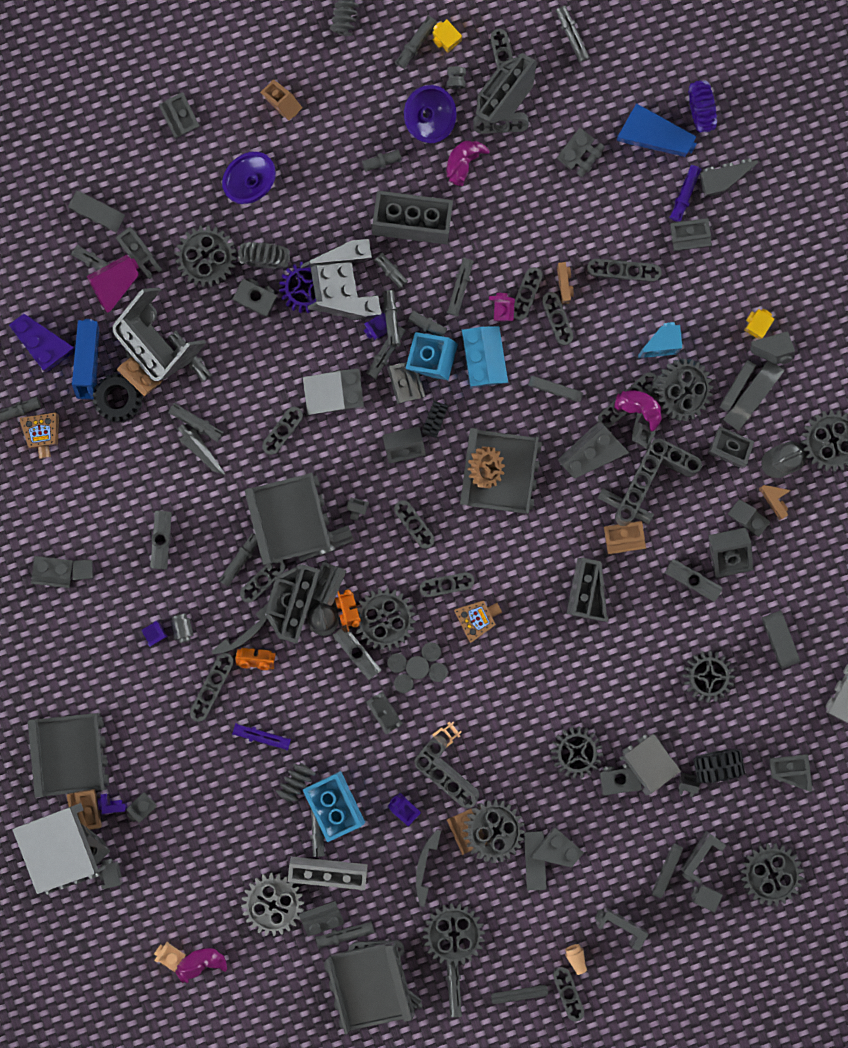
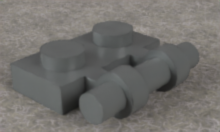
[556,128,605,177]

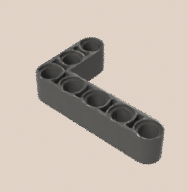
[615,439,702,526]

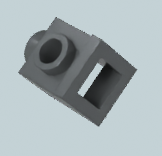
[99,859,123,889]

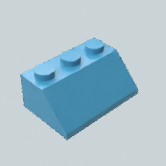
[638,322,682,358]
[462,326,508,389]
[303,771,365,842]

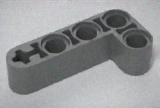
[415,735,479,809]

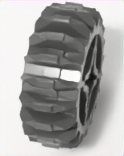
[238,242,290,269]
[683,650,735,703]
[551,726,603,779]

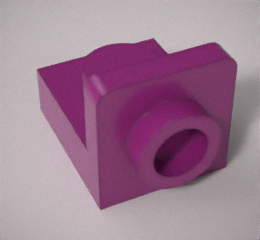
[489,293,515,322]

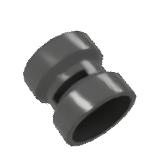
[447,66,466,90]

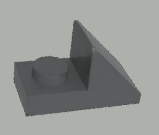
[727,499,770,537]

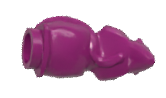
[447,140,490,187]
[614,390,662,432]
[175,948,227,983]

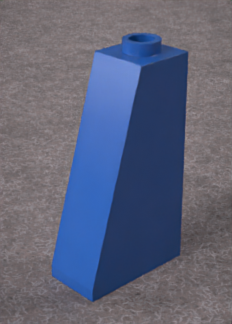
[617,103,697,157]
[72,319,99,399]

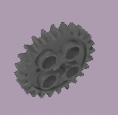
[175,225,237,288]
[654,358,713,421]
[801,410,848,472]
[356,588,416,650]
[463,800,525,863]
[740,843,804,906]
[422,903,485,967]

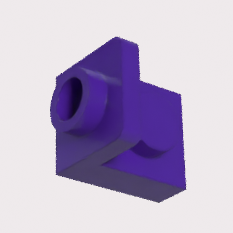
[363,313,387,341]
[98,793,127,814]
[387,793,421,826]

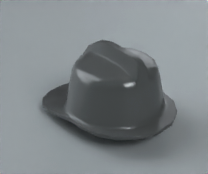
[761,441,806,478]
[306,599,339,636]

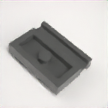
[158,92,200,139]
[670,218,712,252]
[387,362,425,404]
[31,556,73,588]
[311,562,346,606]
[299,901,344,937]

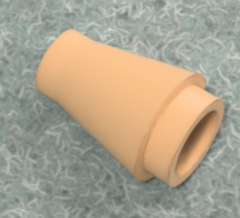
[565,944,587,975]

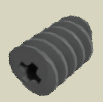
[330,0,359,37]
[275,762,316,805]

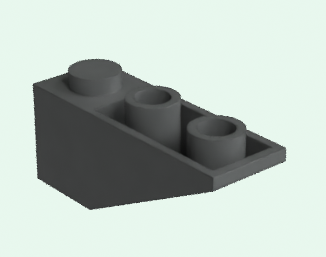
[700,158,758,198]

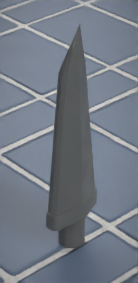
[178,424,226,475]

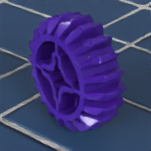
[688,80,717,133]
[279,262,316,314]

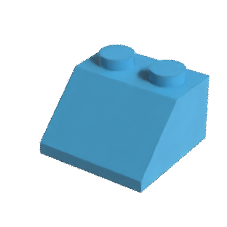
[406,332,458,380]

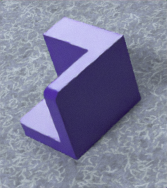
[141,620,168,647]

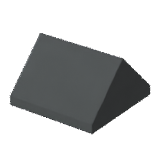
[707,426,754,469]

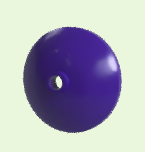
[404,85,457,143]
[222,152,276,204]

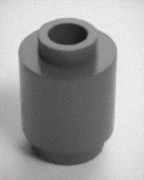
[171,614,194,643]

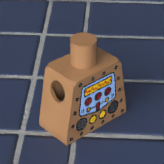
[20,413,59,459]
[454,601,502,643]

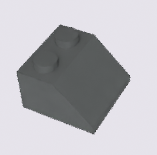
[708,528,753,578]

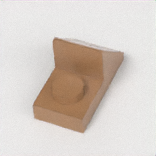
[759,485,790,520]

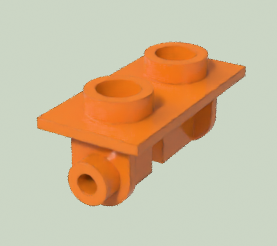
[335,590,361,632]
[235,648,276,670]

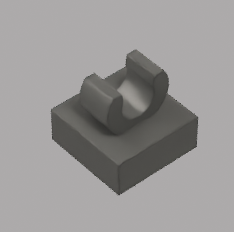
[346,497,369,521]
[679,772,700,797]

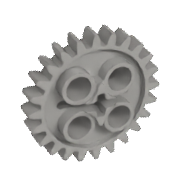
[241,872,304,936]

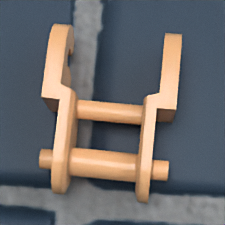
[432,721,461,748]

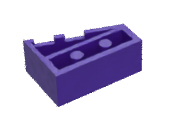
[9,314,75,373]

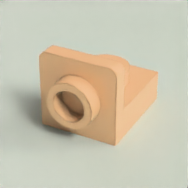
[154,942,186,972]

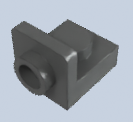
[126,792,158,823]

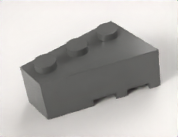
[557,421,629,479]
[566,558,608,622]

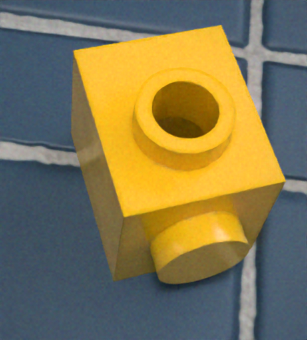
[432,20,462,53]
[744,309,774,340]

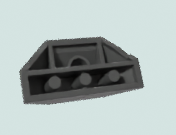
[476,53,537,123]
[265,564,320,644]

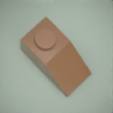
[260,80,302,121]

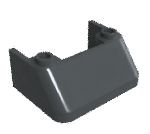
[113,287,206,381]

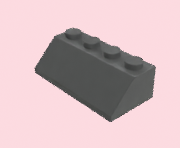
[372,191,453,245]

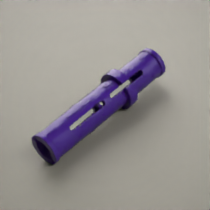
[669,165,702,222]
[232,723,291,751]

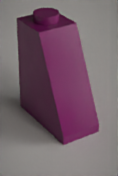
[86,255,139,313]

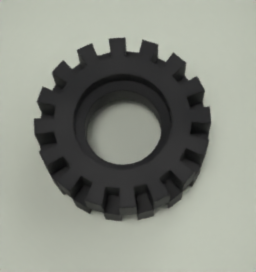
[422,401,448,438]

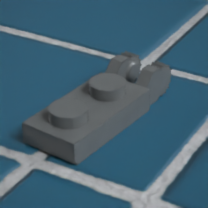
[115,226,162,279]

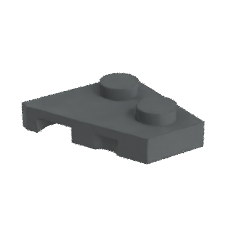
[769,754,812,792]
[531,827,584,867]

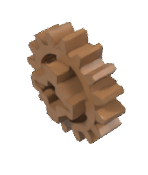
[468,446,505,488]

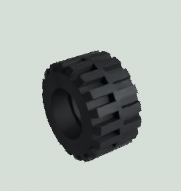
[93,373,143,423]
[693,749,745,783]

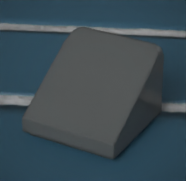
[73,560,94,580]

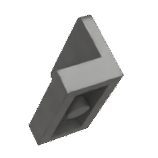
[382,427,426,464]

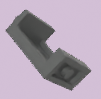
[619,734,681,796]
[680,831,726,884]
[595,907,648,951]

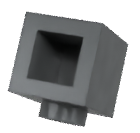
[691,884,723,913]

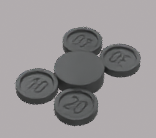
[387,642,448,693]

